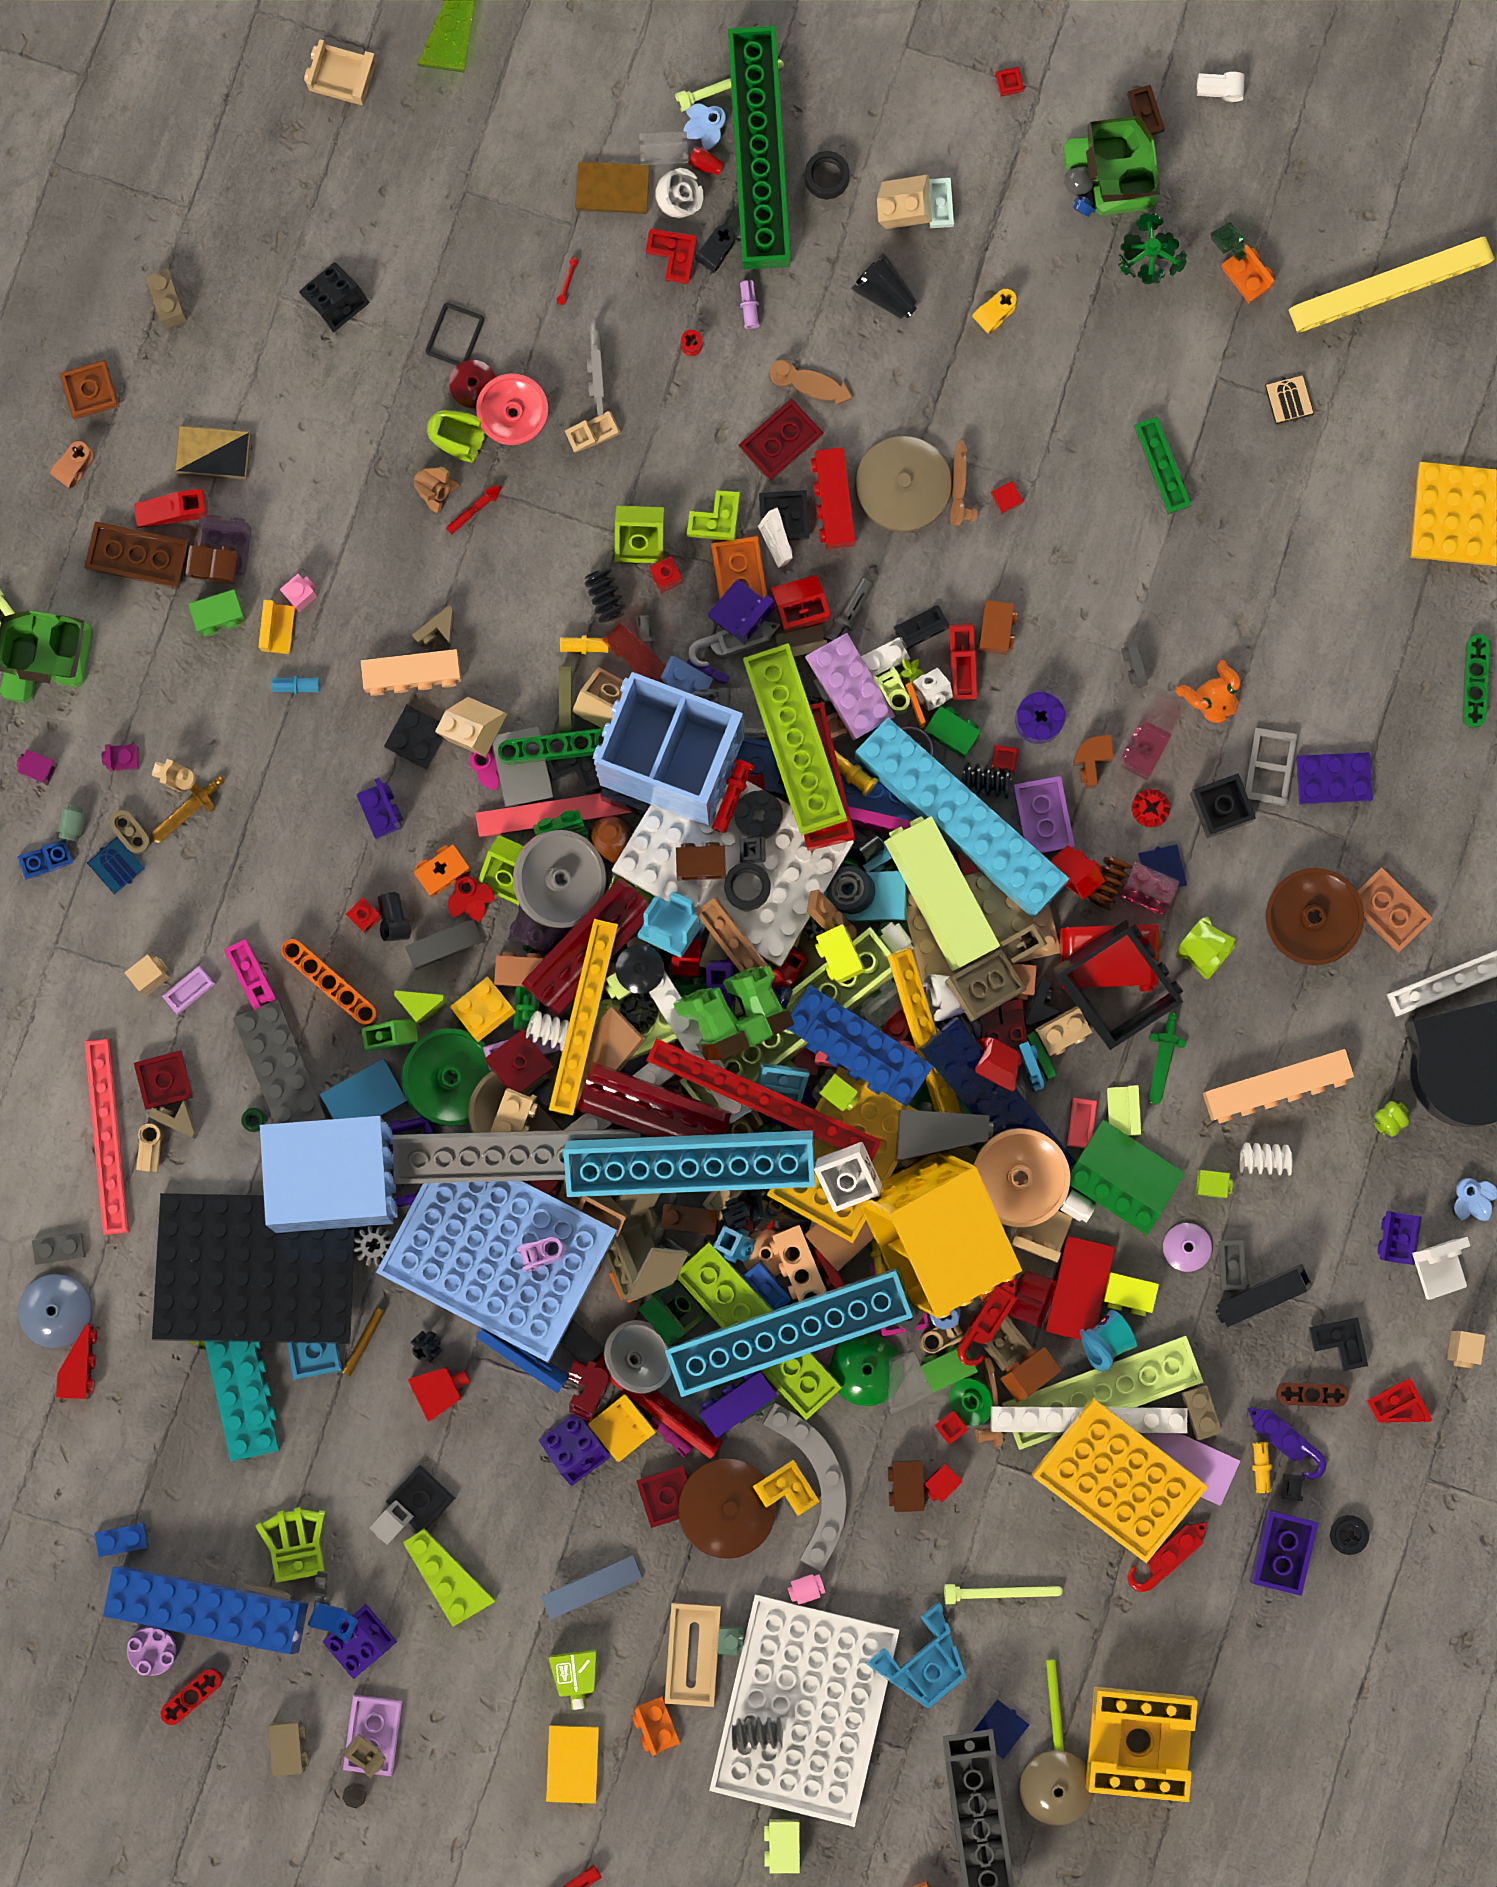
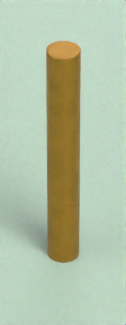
[342,1307,385,1376]

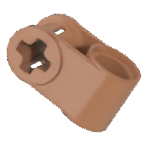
[50,441,94,489]

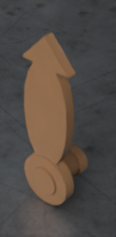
[769,360,852,406]
[949,440,978,526]
[975,1357,1003,1447]

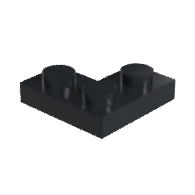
[759,490,809,540]
[546,741,604,794]
[1309,1318,1368,1371]

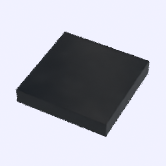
[386,1465,456,1532]

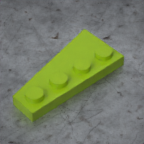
[403,1528,496,1627]

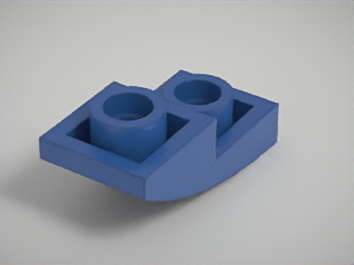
[17,840,73,880]

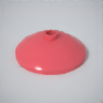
[476,374,548,445]

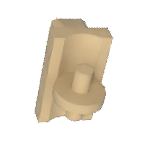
[152,759,196,794]

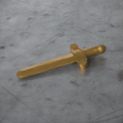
[151,776,224,843]

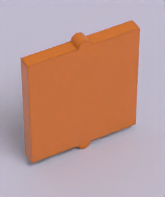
[905,682,926,729]

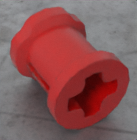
[681,329,702,356]

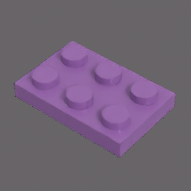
[1013,776,1075,854]

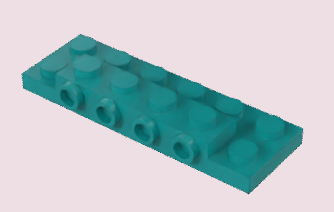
[204,1341,280,1462]

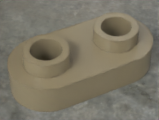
[110,810,150,854]

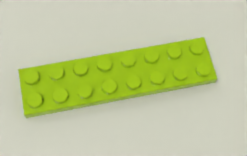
[743,643,847,836]
[677,1241,843,1420]

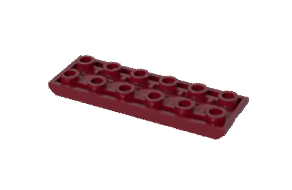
[521,877,650,1017]
[577,1062,732,1137]

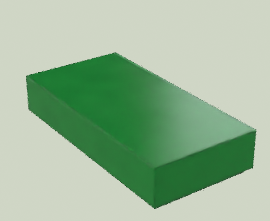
[1027,1032,1056,1081]

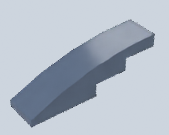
[541,1555,643,1620]

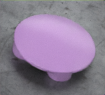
[127,1626,177,1676]

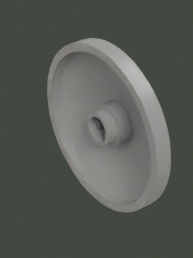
[513,830,606,928]

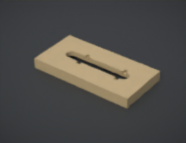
[665,1603,721,1707]

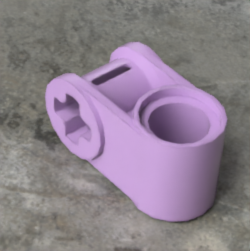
[516,1237,567,1272]

